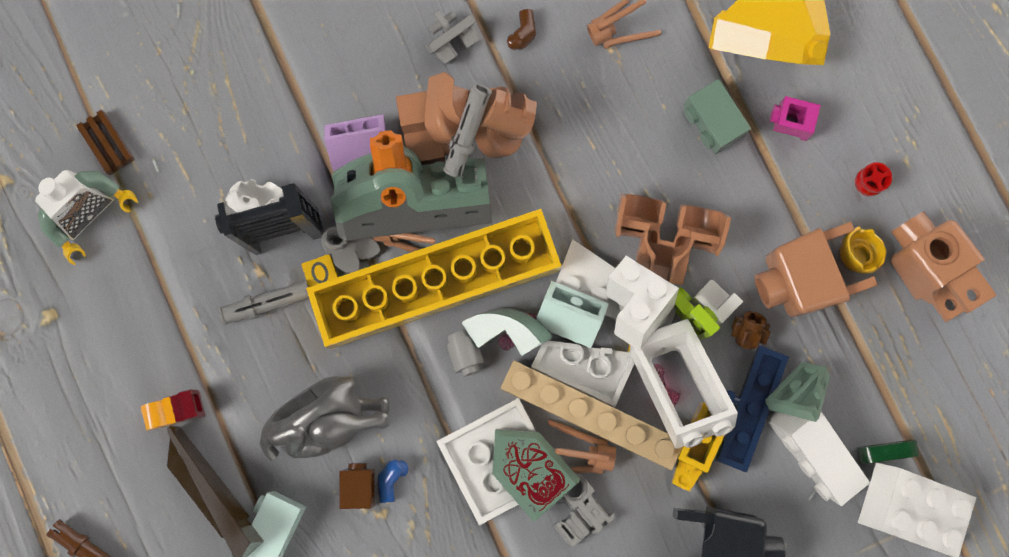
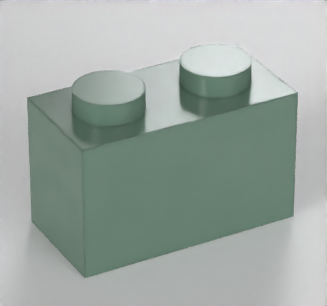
[683,79,751,154]

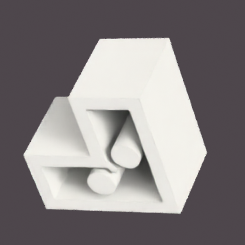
[606,256,679,351]

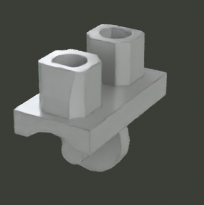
[424,10,480,64]

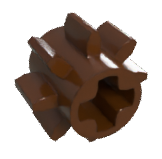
[731,311,771,350]

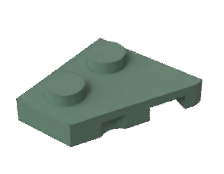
[765,362,830,422]

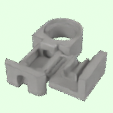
[553,474,615,548]

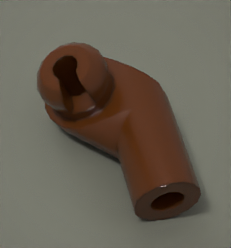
[507,9,536,50]

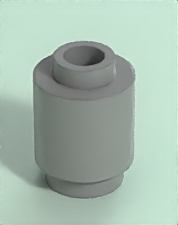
[447,330,485,377]

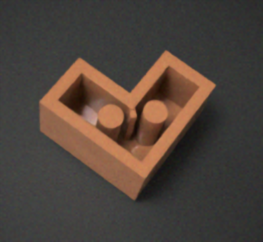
[396,91,450,165]

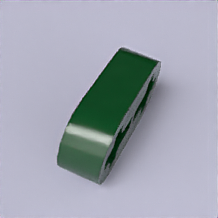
[857,440,919,463]

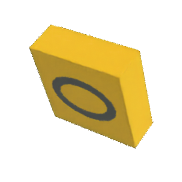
[301,254,339,287]

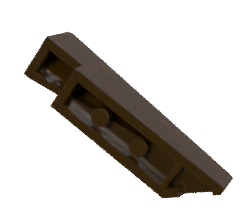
[167,426,264,557]

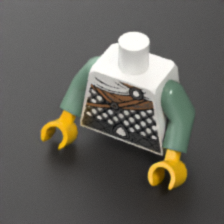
[35,170,138,265]

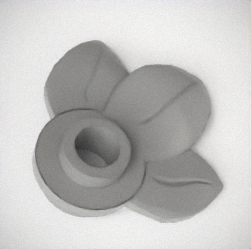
[321,225,381,274]

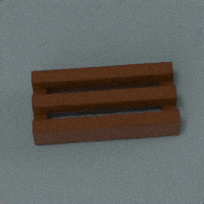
[76,110,135,175]

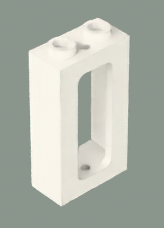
[630,319,738,449]

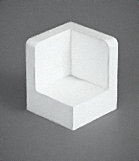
[691,280,743,325]

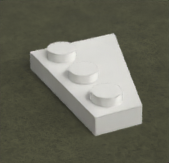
[531,340,635,408]

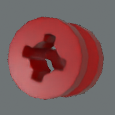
[855,162,892,197]

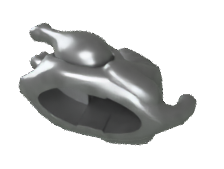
[259,376,390,460]

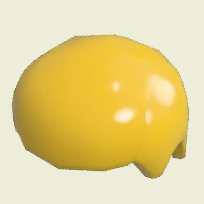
[839,226,887,274]

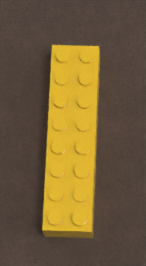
[306,209,562,349]

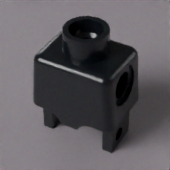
[673,506,785,557]

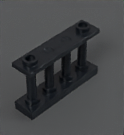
[215,183,324,255]

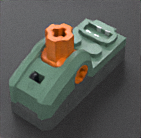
[330,130,492,240]

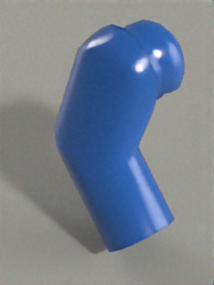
[378,459,408,503]

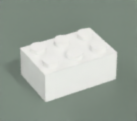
[858,462,977,557]

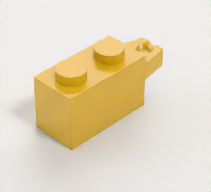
[671,402,724,491]

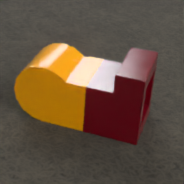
[140,389,206,431]

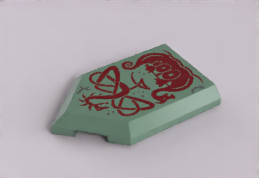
[492,429,580,522]

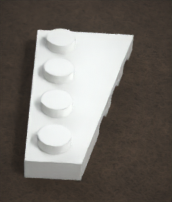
[556,239,676,330]

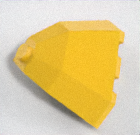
[709,0,830,65]

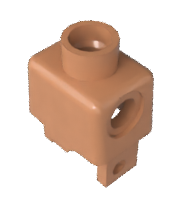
[891,211,997,322]
[755,222,878,317]

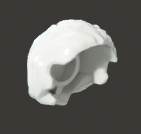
[225,179,284,212]

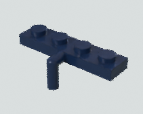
[715,345,789,473]

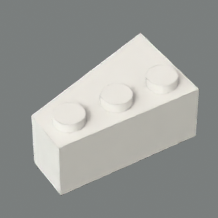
[766,411,870,506]

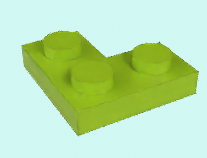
[674,286,721,341]

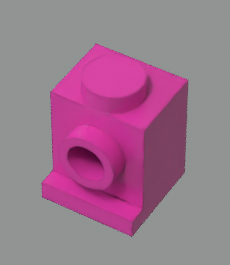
[769,96,821,141]

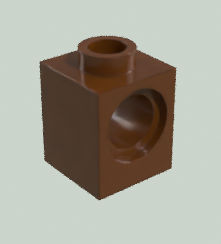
[339,463,375,509]

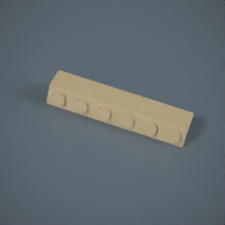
[500,360,682,470]

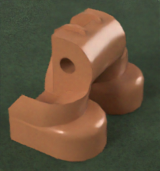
[424,72,537,158]
[614,193,731,285]

